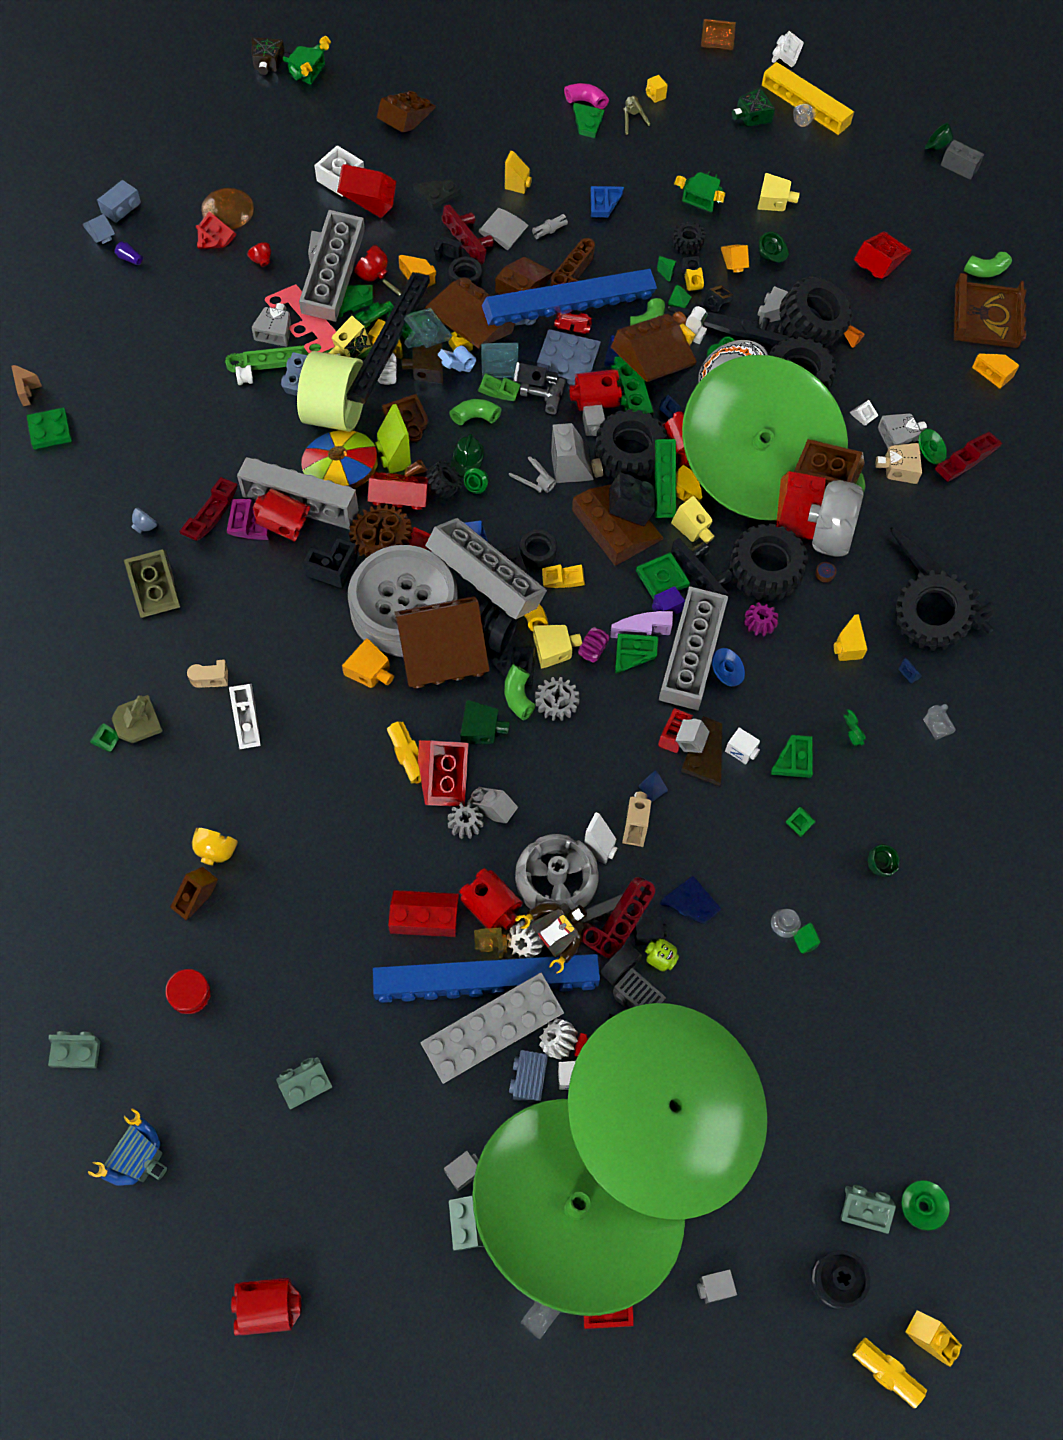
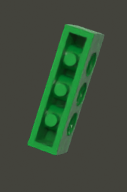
[611,356,654,416]

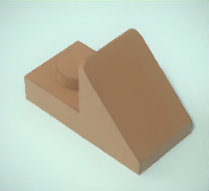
[11,365,42,406]

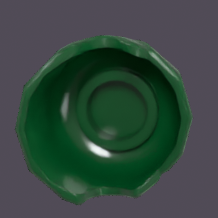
[867,844,900,877]

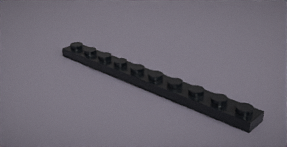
[347,272,430,404]

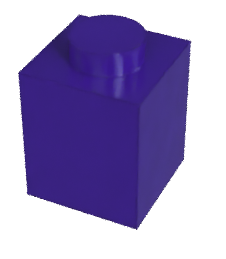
[652,586,685,616]

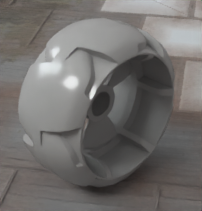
[808,480,864,557]
[515,834,599,910]

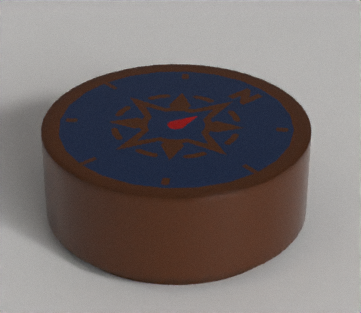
[815,562,836,582]

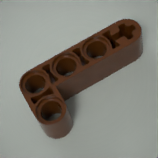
[551,238,595,286]

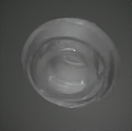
[793,104,816,127]
[771,909,801,938]

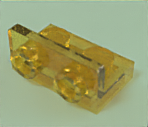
[474,928,507,960]

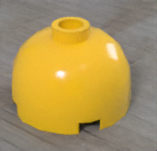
[192,828,238,866]

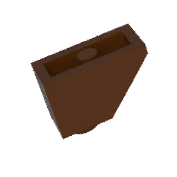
[170,866,218,920]

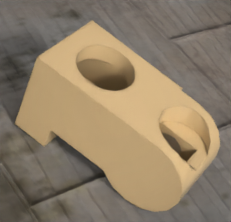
[187,660,228,688]

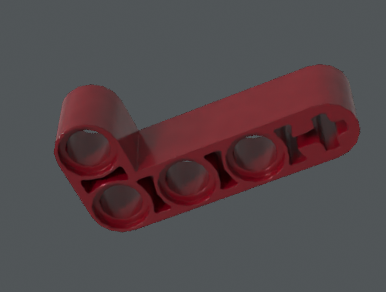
[581,877,655,958]

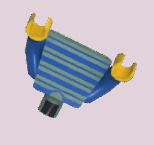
[88,1108,167,1186]

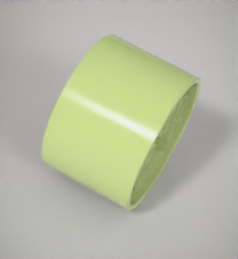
[297,351,363,432]

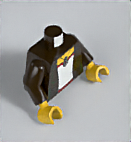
[515,902,587,974]

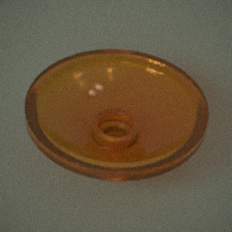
[201,188,254,229]

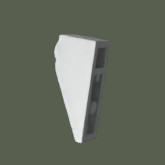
[229,683,261,749]
[584,812,618,865]

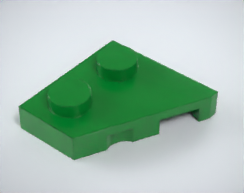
[615,634,658,673]

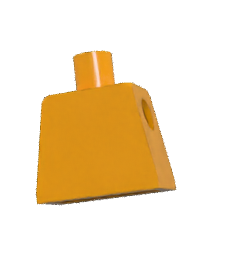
[342,638,394,688]

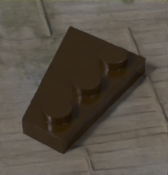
[681,716,722,786]

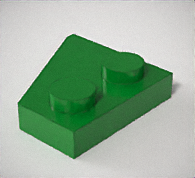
[573,103,605,138]
[338,285,373,318]
[771,735,813,778]

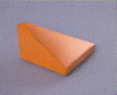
[844,325,865,348]

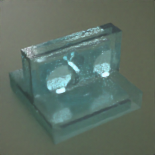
[404,308,452,348]
[481,343,518,378]

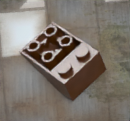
[377,91,436,132]

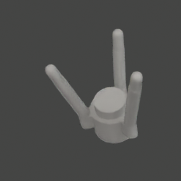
[509,456,556,493]

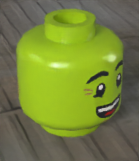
[645,939,679,972]

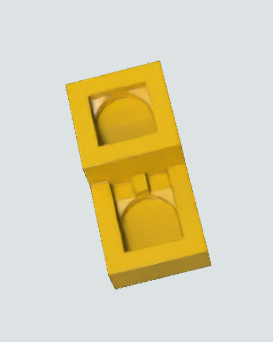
[542,564,585,588]

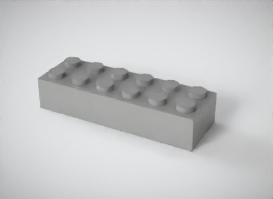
[299,210,365,322]
[237,457,359,530]
[425,518,547,620]
[659,586,728,710]
[420,973,564,1084]

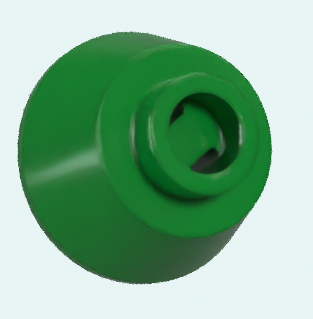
[464,468,489,494]

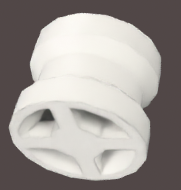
[236,365,253,385]

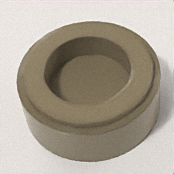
[591,458,603,478]

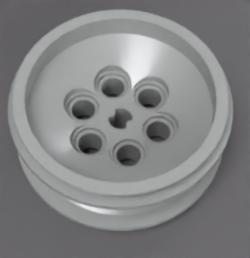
[348,545,458,657]

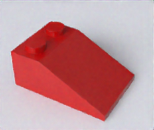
[337,164,396,218]
[854,231,912,279]
[776,471,826,540]
[418,740,468,806]

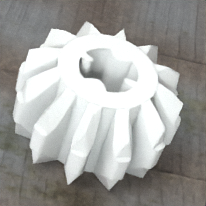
[378,353,397,385]
[506,921,544,959]
[539,1018,578,1060]

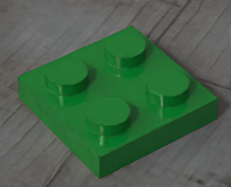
[27,408,72,449]
[636,552,690,600]

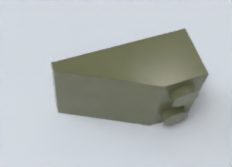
[124,549,180,618]

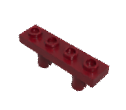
[442,205,494,264]

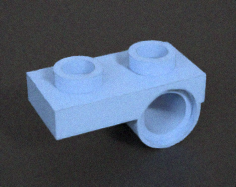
[438,345,476,372]

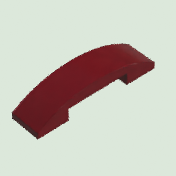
[179,477,238,541]

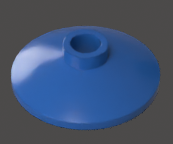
[712,648,745,686]

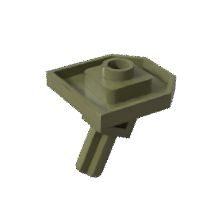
[111,695,163,743]

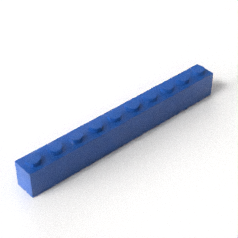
[482,269,657,326]
[373,954,600,1003]

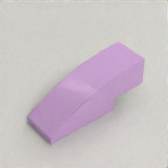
[610,611,673,638]

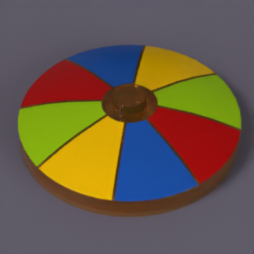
[301,430,378,489]

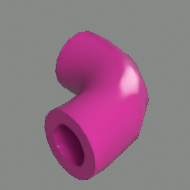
[564,83,609,109]

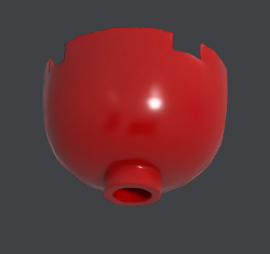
[354,244,388,282]

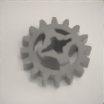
[535,677,579,721]

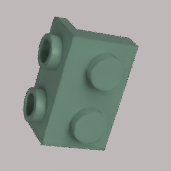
[276,1057,332,1109]
[449,1196,484,1251]

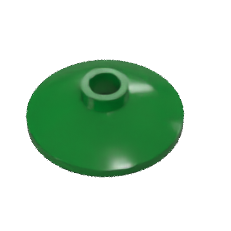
[918,429,947,464]
[901,1180,950,1231]

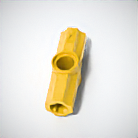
[387,722,421,784]
[852,1337,927,1408]

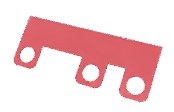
[265,284,336,353]

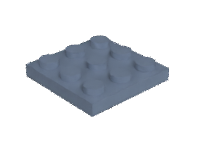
[536,329,601,385]

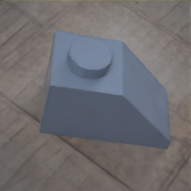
[83,214,115,244]

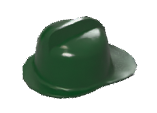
[451,434,484,477]

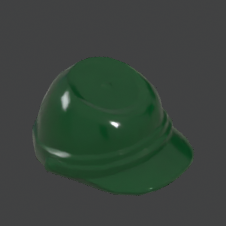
[925,123,953,150]
[758,232,789,263]

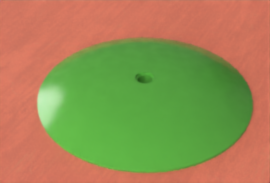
[682,355,848,521]
[568,1003,767,1220]
[472,1099,685,1316]

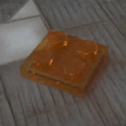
[701,19,736,50]

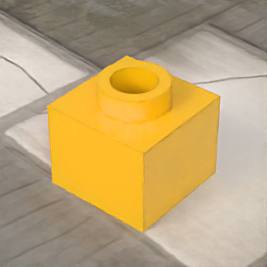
[646,75,668,103]
[448,332,473,351]

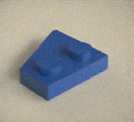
[590,186,624,217]

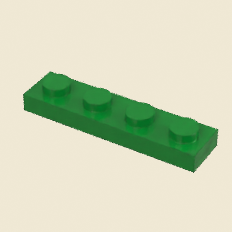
[655,439,676,518]

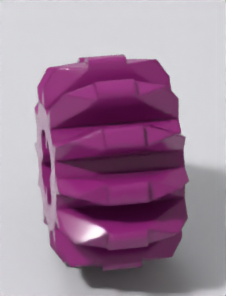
[744,602,778,637]
[578,627,609,663]

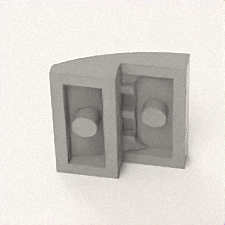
[478,208,528,251]

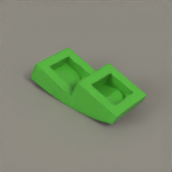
[478,373,521,401]

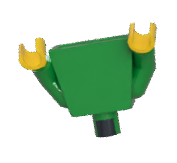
[283,36,331,85]
[674,171,726,212]

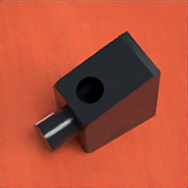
[513,359,559,387]

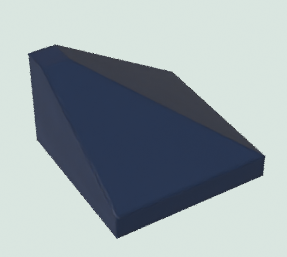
[659,395,682,419]
[899,658,922,684]
[638,770,668,803]

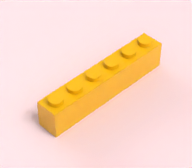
[762,62,854,135]

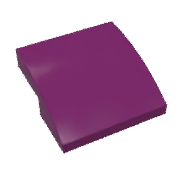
[227,499,270,540]

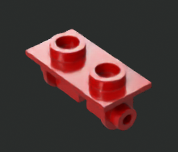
[554,312,592,334]

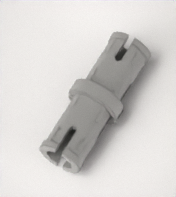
[532,214,568,239]

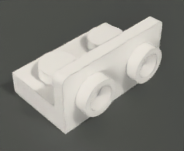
[771,31,804,67]

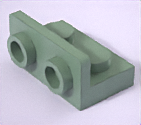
[48,1031,101,1068]
[840,1185,896,1234]

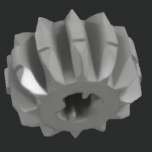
[448,802,483,839]

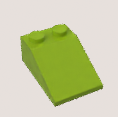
[375,404,411,473]

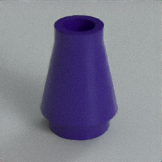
[115,241,143,266]

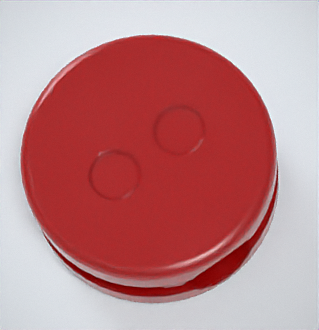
[165,969,211,1014]

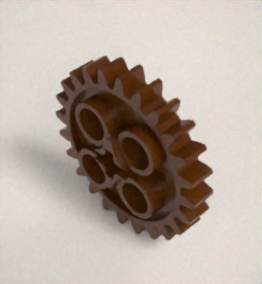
[349,504,413,558]

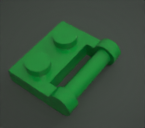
[355,301,394,328]

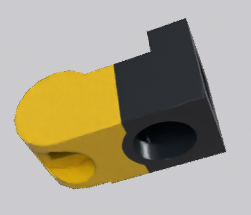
[681,256,704,291]

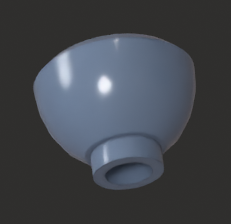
[131,508,158,534]

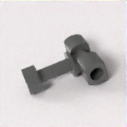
[520,377,566,414]

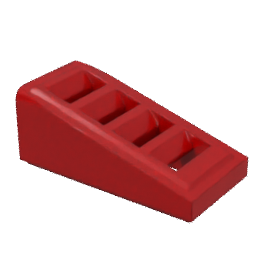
[658,708,693,753]

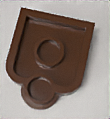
[382,394,428,442]

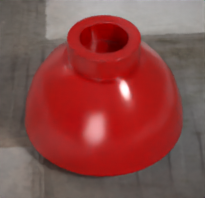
[247,242,271,267]

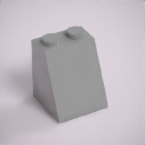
[551,423,593,483]

